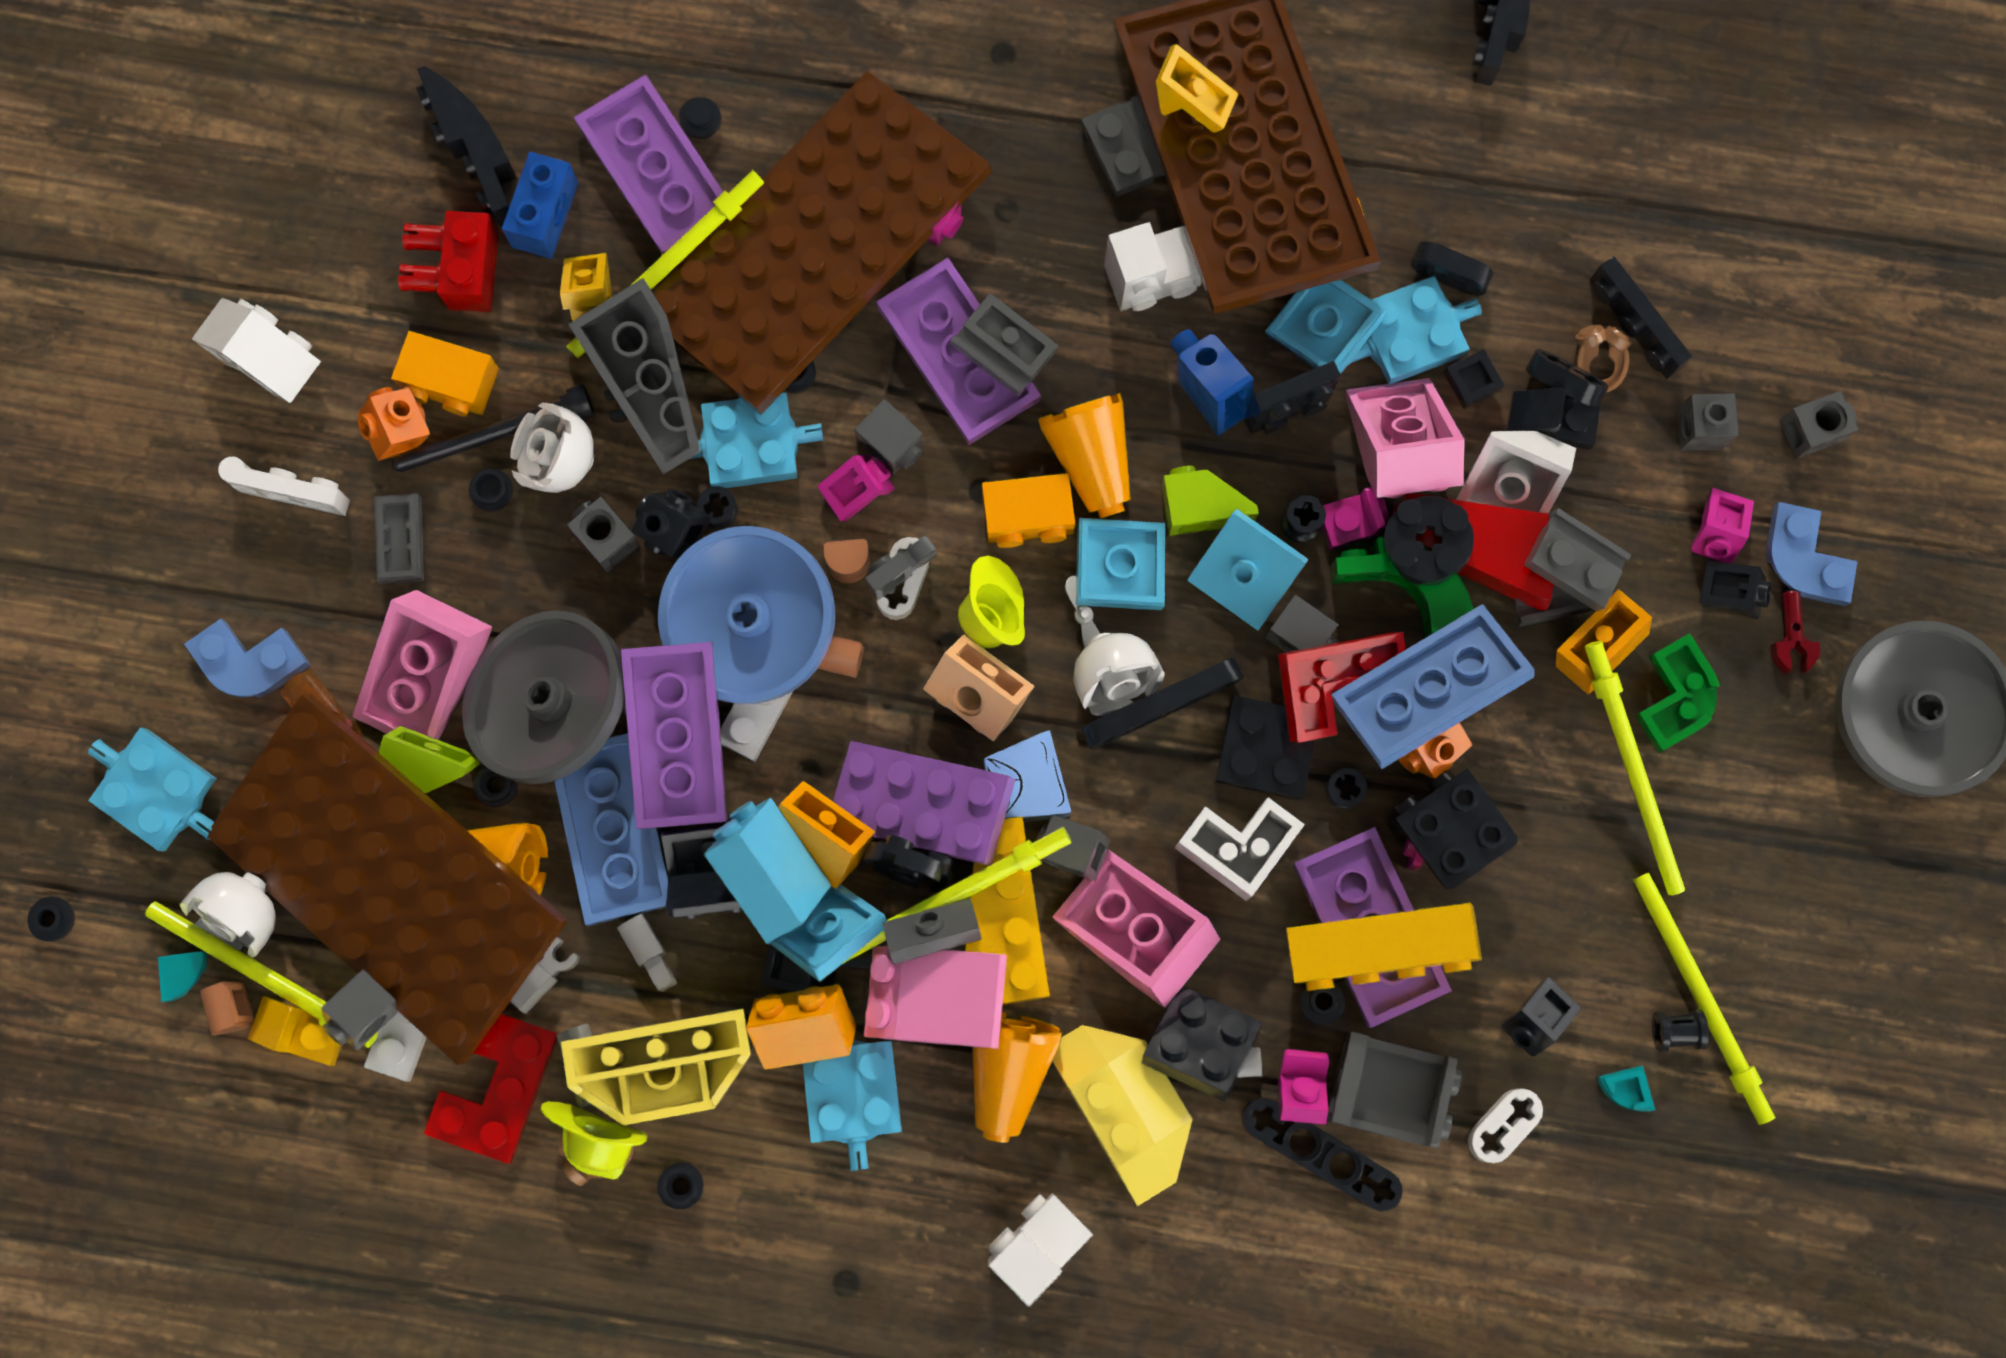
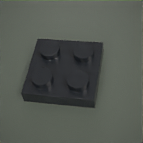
[1244,361,1341,434]
[1215,695,1315,801]
[1141,986,1263,1102]

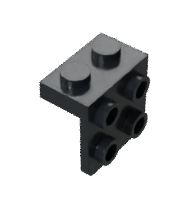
[1386,768,1518,890]
[661,819,743,919]

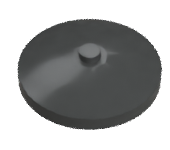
[462,611,625,784]
[1835,621,2006,797]

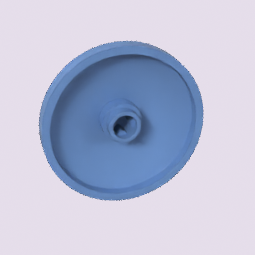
[658,526,835,704]

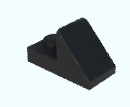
[1506,387,1600,450]

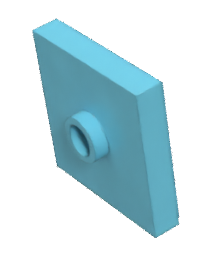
[1265,280,1387,374]
[1187,509,1309,630]
[1076,518,1165,610]
[769,884,887,982]

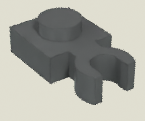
[865,535,937,601]

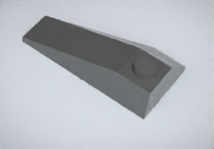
[568,278,701,475]

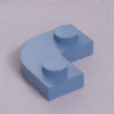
[1766,502,1858,606]
[184,619,311,698]

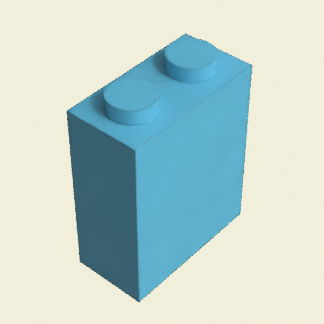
[704,798,831,943]

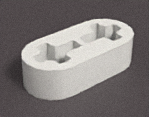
[876,537,929,620]
[1467,1089,1543,1163]

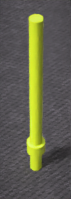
[566,170,764,358]
[1584,641,1685,895]
[842,827,1072,964]
[1633,872,1776,1125]
[145,901,378,1048]

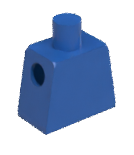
[1170,329,1254,437]

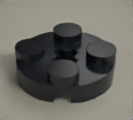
[1384,496,1474,586]
[863,835,954,893]

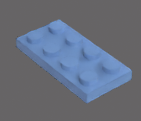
[1331,604,1534,769]
[555,733,669,926]

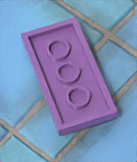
[574,75,723,255]
[876,258,1041,445]
[621,642,728,829]
[833,741,1015,866]
[1292,827,1452,1028]

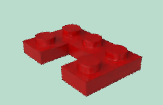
[1278,632,1406,743]
[423,1013,559,1164]

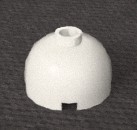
[510,403,594,493]
[1073,633,1165,716]
[180,872,276,958]

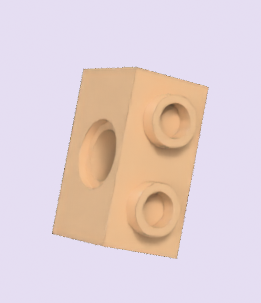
[923,635,1035,742]

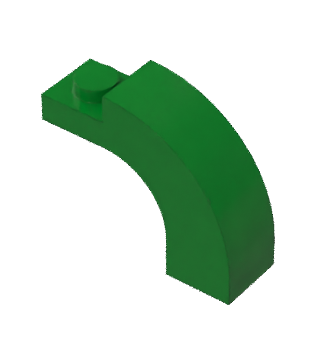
[1330,537,1473,639]

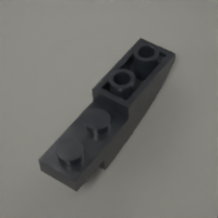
[1472,0,1530,86]
[416,66,517,227]

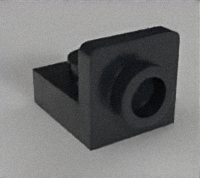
[1699,561,1772,619]
[760,944,837,992]
[1501,976,1582,1057]

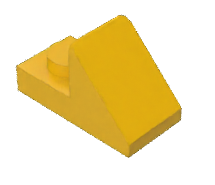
[1156,44,1238,133]
[560,253,612,321]
[247,996,342,1066]

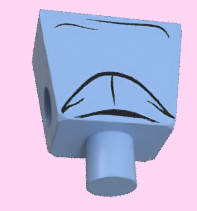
[984,730,1071,822]

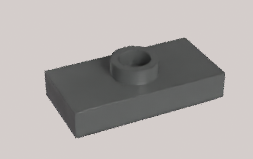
[374,493,424,584]
[883,898,982,964]

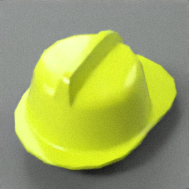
[958,555,1025,649]
[540,1101,647,1179]

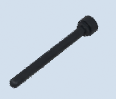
[392,383,595,472]

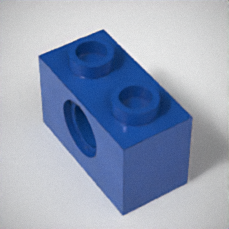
[502,151,579,259]

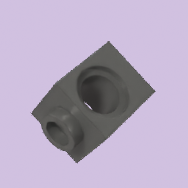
[1779,391,1858,459]
[1676,393,1739,451]
[854,399,923,475]
[567,497,640,573]
[1265,595,1339,653]
[1036,815,1111,882]
[321,970,398,1051]

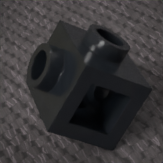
[631,489,711,557]

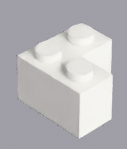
[1104,222,1201,311]
[192,298,321,403]
[1175,798,1305,901]
[988,1193,1093,1306]

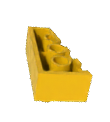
[965,817,1050,1005]
[1286,903,1482,991]

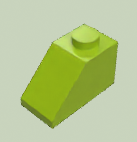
[1161,466,1259,536]
[378,726,480,794]

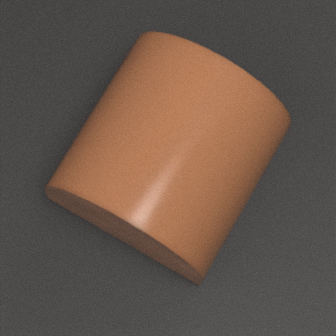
[823,539,870,584]
[817,636,865,678]
[200,982,254,1036]

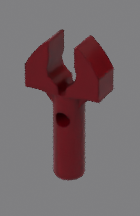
[1770,590,1820,673]

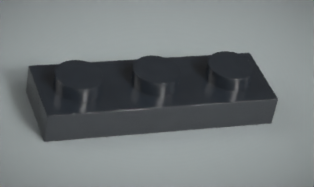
[1590,256,1693,379]

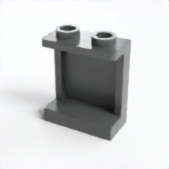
[1327,1032,1462,1148]

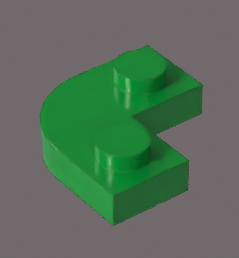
[1635,633,1720,753]

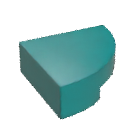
[158,951,208,1003]
[1596,1066,1656,1111]

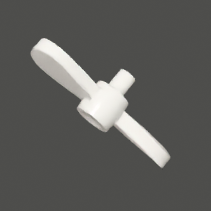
[1065,576,1100,647]

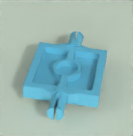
[1348,276,1482,385]
[690,393,824,488]
[88,727,217,851]
[802,1014,902,1171]

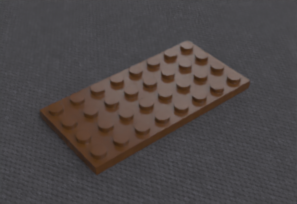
[1114,0,1381,315]
[652,71,992,415]
[208,694,568,1065]

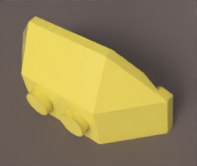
[561,1009,751,1125]
[1052,1025,1193,1206]

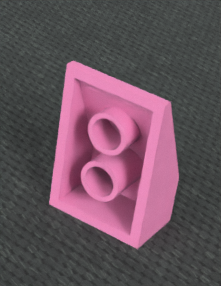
[1346,378,1464,498]
[352,590,492,740]
[1052,850,1221,1008]
[864,946,1007,1049]

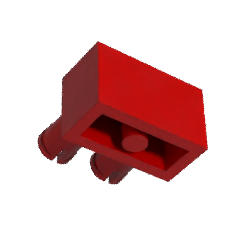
[398,211,499,312]

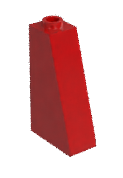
[1393,493,1554,611]

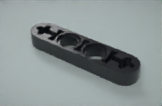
[1081,658,1244,750]
[1241,1098,1403,1211]

